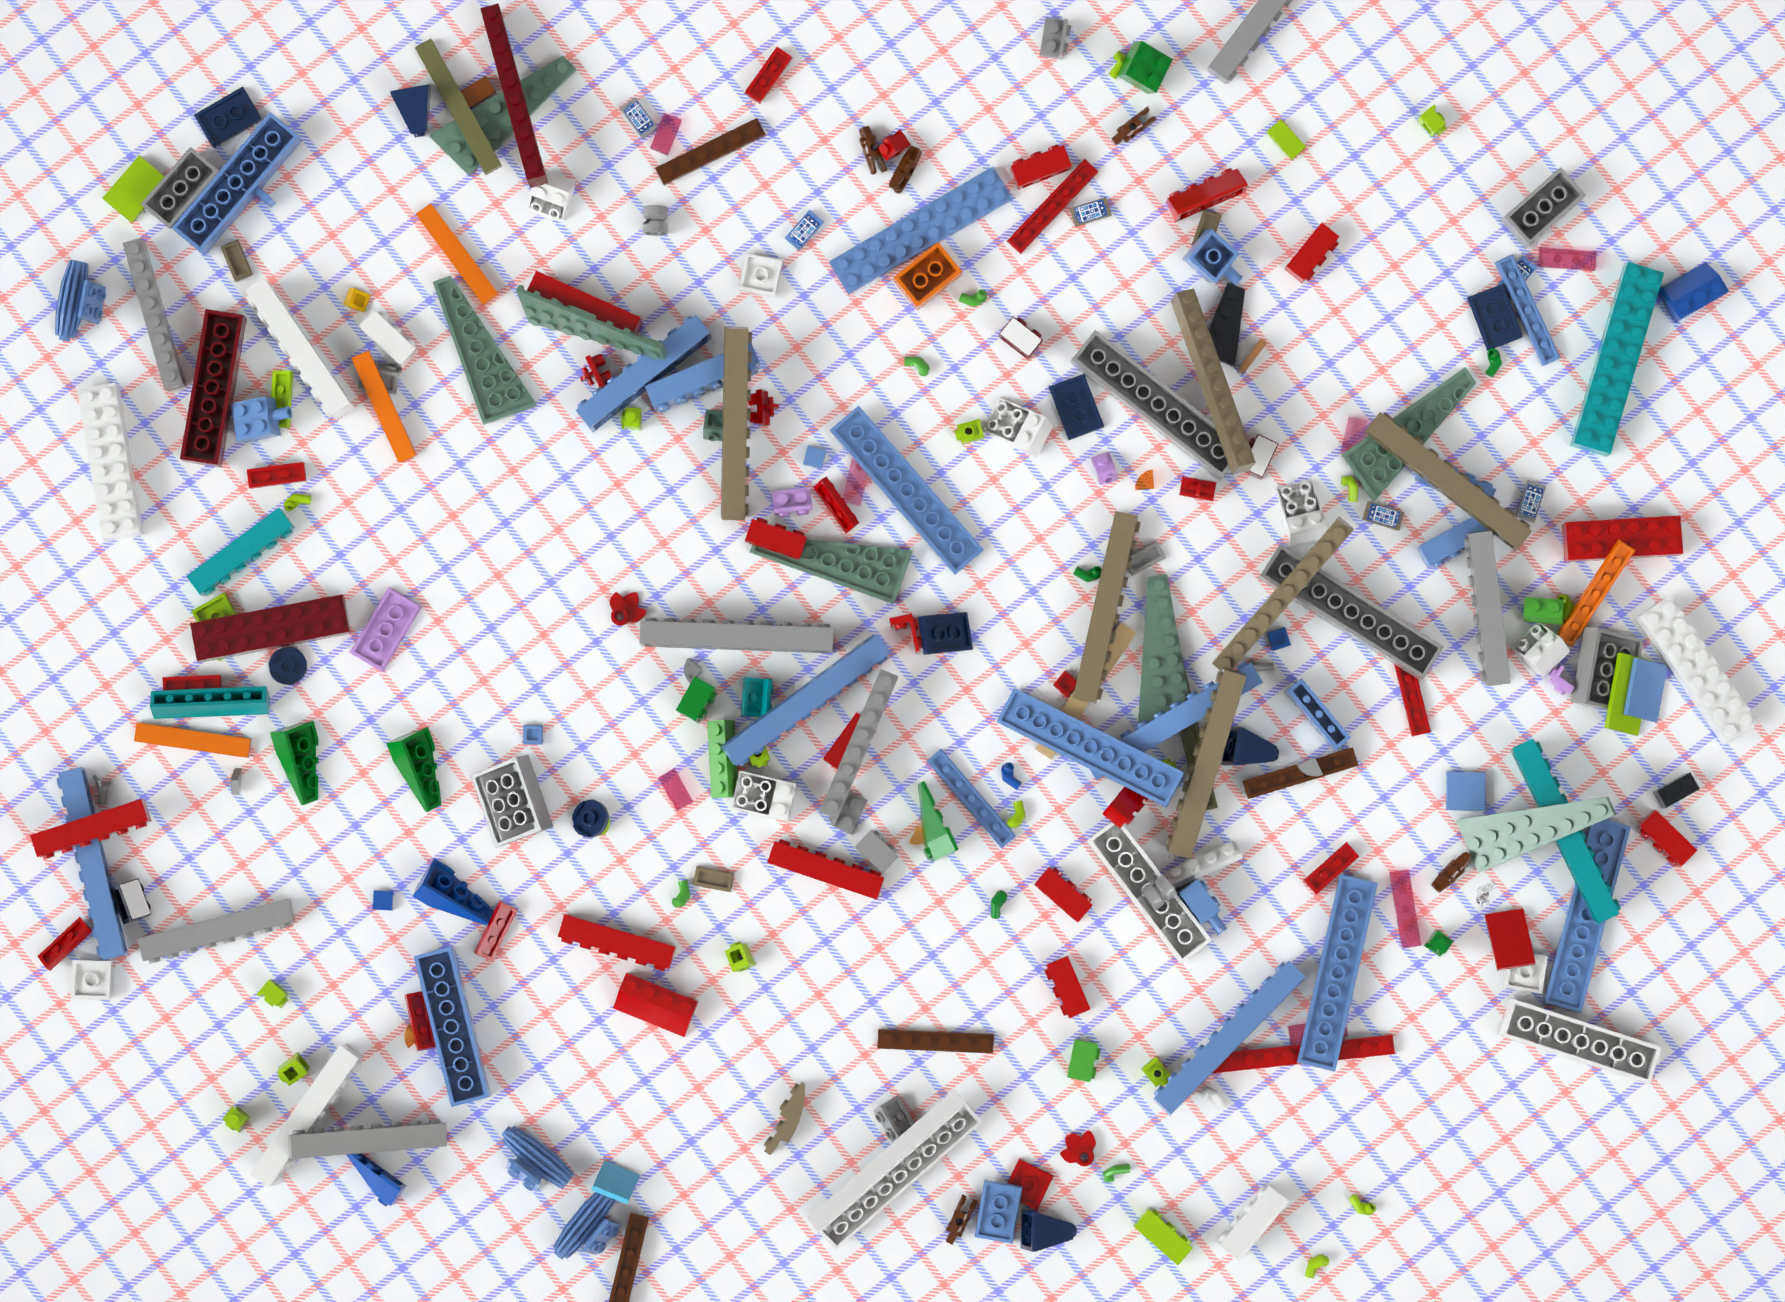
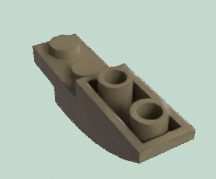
[764,1082,805,1155]

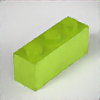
[1133,1208,1193,1266]

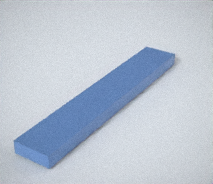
[1495,254,1560,366]
[927,749,1016,849]

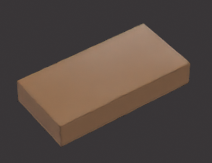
[1237,339,1267,375]

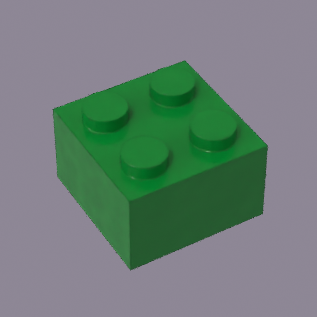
[1117,41,1173,94]
[676,676,717,723]

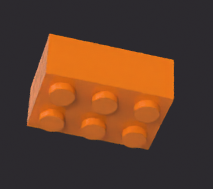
[893,242,962,311]

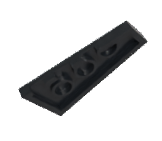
[1209,283,1245,368]

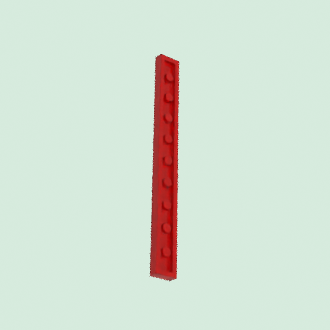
[1213,1035,1395,1073]

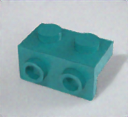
[741,677,774,717]

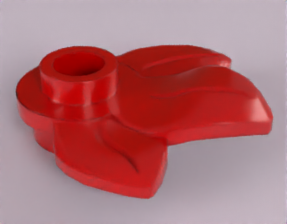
[610,592,646,626]
[1060,1130,1096,1167]

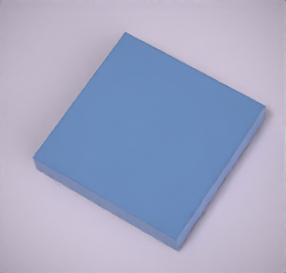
[1446,772,1486,811]

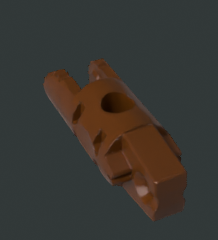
[1111,106,1157,145]
[859,126,887,175]
[889,146,922,194]
[1431,852,1472,893]
[946,1194,978,1245]

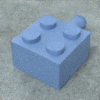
[1182,229,1243,285]
[231,396,292,443]
[1177,879,1228,936]

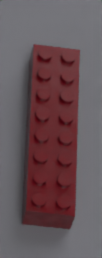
[180,309,247,468]
[190,594,352,663]

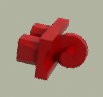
[580,354,612,389]
[748,389,779,426]
[1179,476,1217,502]

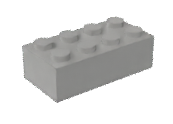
[1501,167,1586,249]

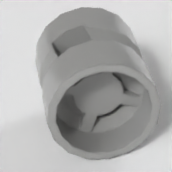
[643,205,668,236]
[1141,874,1178,910]

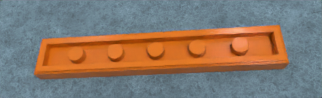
[416,203,499,305]
[351,350,417,463]
[1556,539,1635,646]
[134,722,252,758]

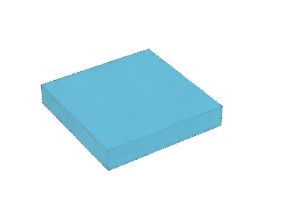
[591,1160,640,1204]

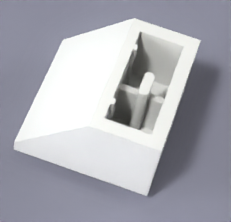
[527,170,576,223]
[1511,623,1570,678]

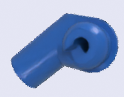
[1001,762,1022,790]

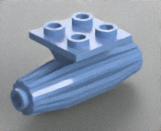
[55,260,106,342]
[502,1126,574,1192]
[553,1192,621,1260]

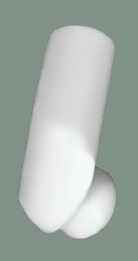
[1199,1087,1227,1110]

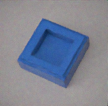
[1266,627,1291,651]
[372,890,394,911]

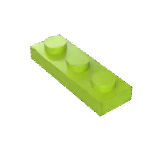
[271,370,293,429]

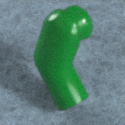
[1485,348,1502,378]
[1073,566,1102,582]
[991,890,1007,919]

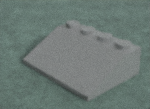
[1571,627,1644,710]
[471,755,553,848]

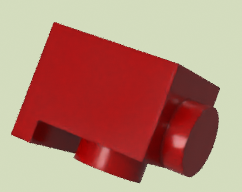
[878,129,911,161]

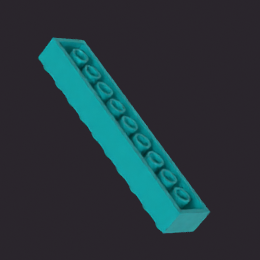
[1570,262,1664,457]
[1511,739,1621,925]

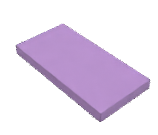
[349,587,422,672]

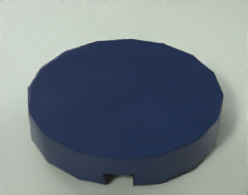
[269,647,307,685]
[572,799,609,838]

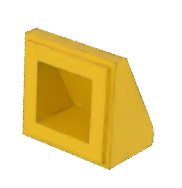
[343,287,371,313]

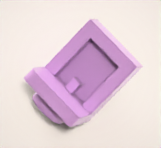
[1091,452,1118,485]
[1548,665,1575,695]

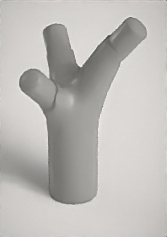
[1249,659,1274,672]
[93,775,112,804]

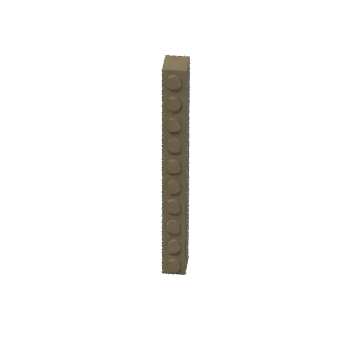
[1171,288,1256,475]
[721,326,752,520]
[1364,412,1532,551]
[1073,511,1141,704]
[1212,516,1354,671]
[1165,667,1247,859]

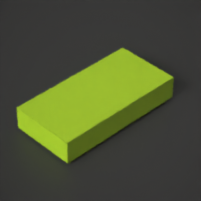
[1266,119,1306,161]

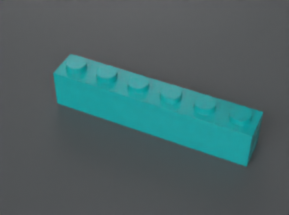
[186,508,295,596]
[150,686,270,719]

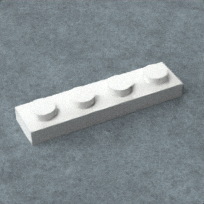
[1164,841,1243,889]

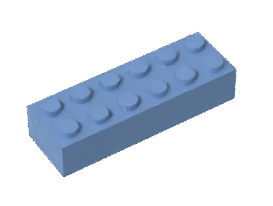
[645,343,761,413]

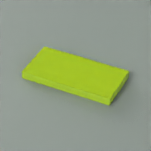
[1604,653,1652,736]

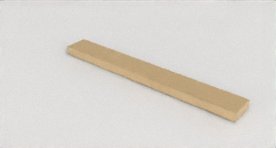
[1035,622,1137,760]

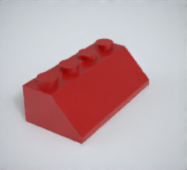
[1166,168,1248,222]
[613,972,699,1037]

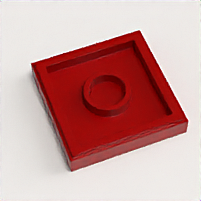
[1007,1159,1054,1211]

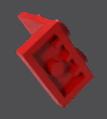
[889,613,923,654]

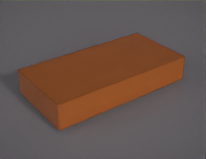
[461,76,496,108]

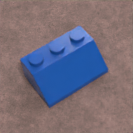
[1658,262,1729,323]

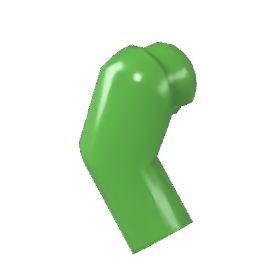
[959,289,987,307]
[904,356,930,376]
[672,880,691,908]
[1102,1163,1130,1182]

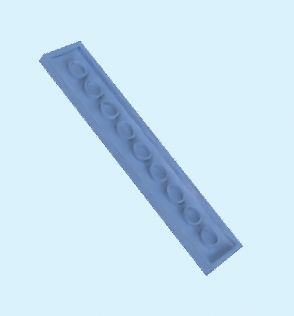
[829,167,1012,295]
[830,405,984,575]
[997,688,1185,808]
[1543,819,1631,1013]
[1297,874,1378,1072]

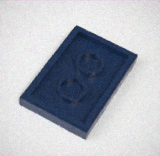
[194,87,263,148]
[1467,284,1523,351]
[1048,374,1104,441]
[918,612,973,655]

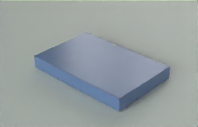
[1623,658,1667,722]
[974,1179,1023,1244]

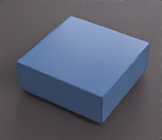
[254,187,276,208]
[803,446,826,469]
[523,725,543,745]

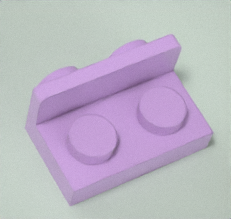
[772,487,813,518]

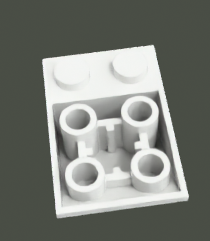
[982,397,1054,458]
[1275,479,1328,546]
[731,771,797,822]

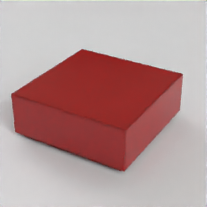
[1053,671,1077,698]

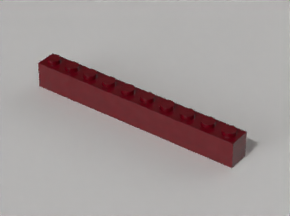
[480,3,548,188]

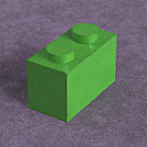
[1523,597,1564,625]
[1067,1039,1101,1082]

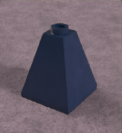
[390,84,431,138]
[1221,727,1279,766]
[1020,1209,1077,1252]

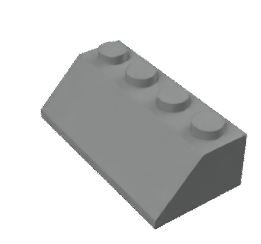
[141,147,219,229]

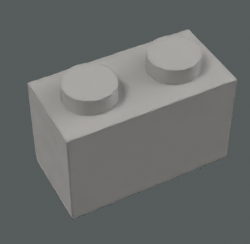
[855,830,899,873]

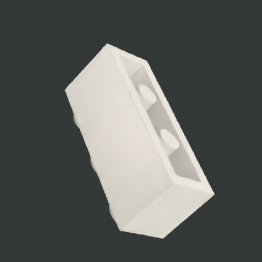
[358,310,418,368]

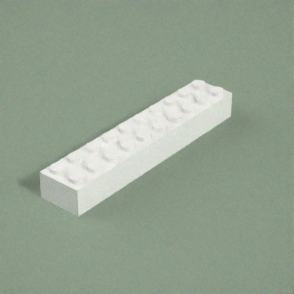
[807,1090,982,1250]

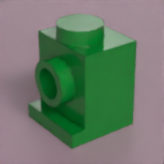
[1424,930,1454,957]

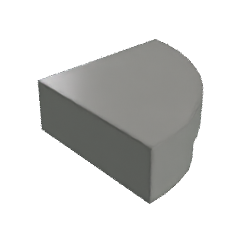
[684,658,703,683]
[1297,757,1323,777]
[231,768,242,795]

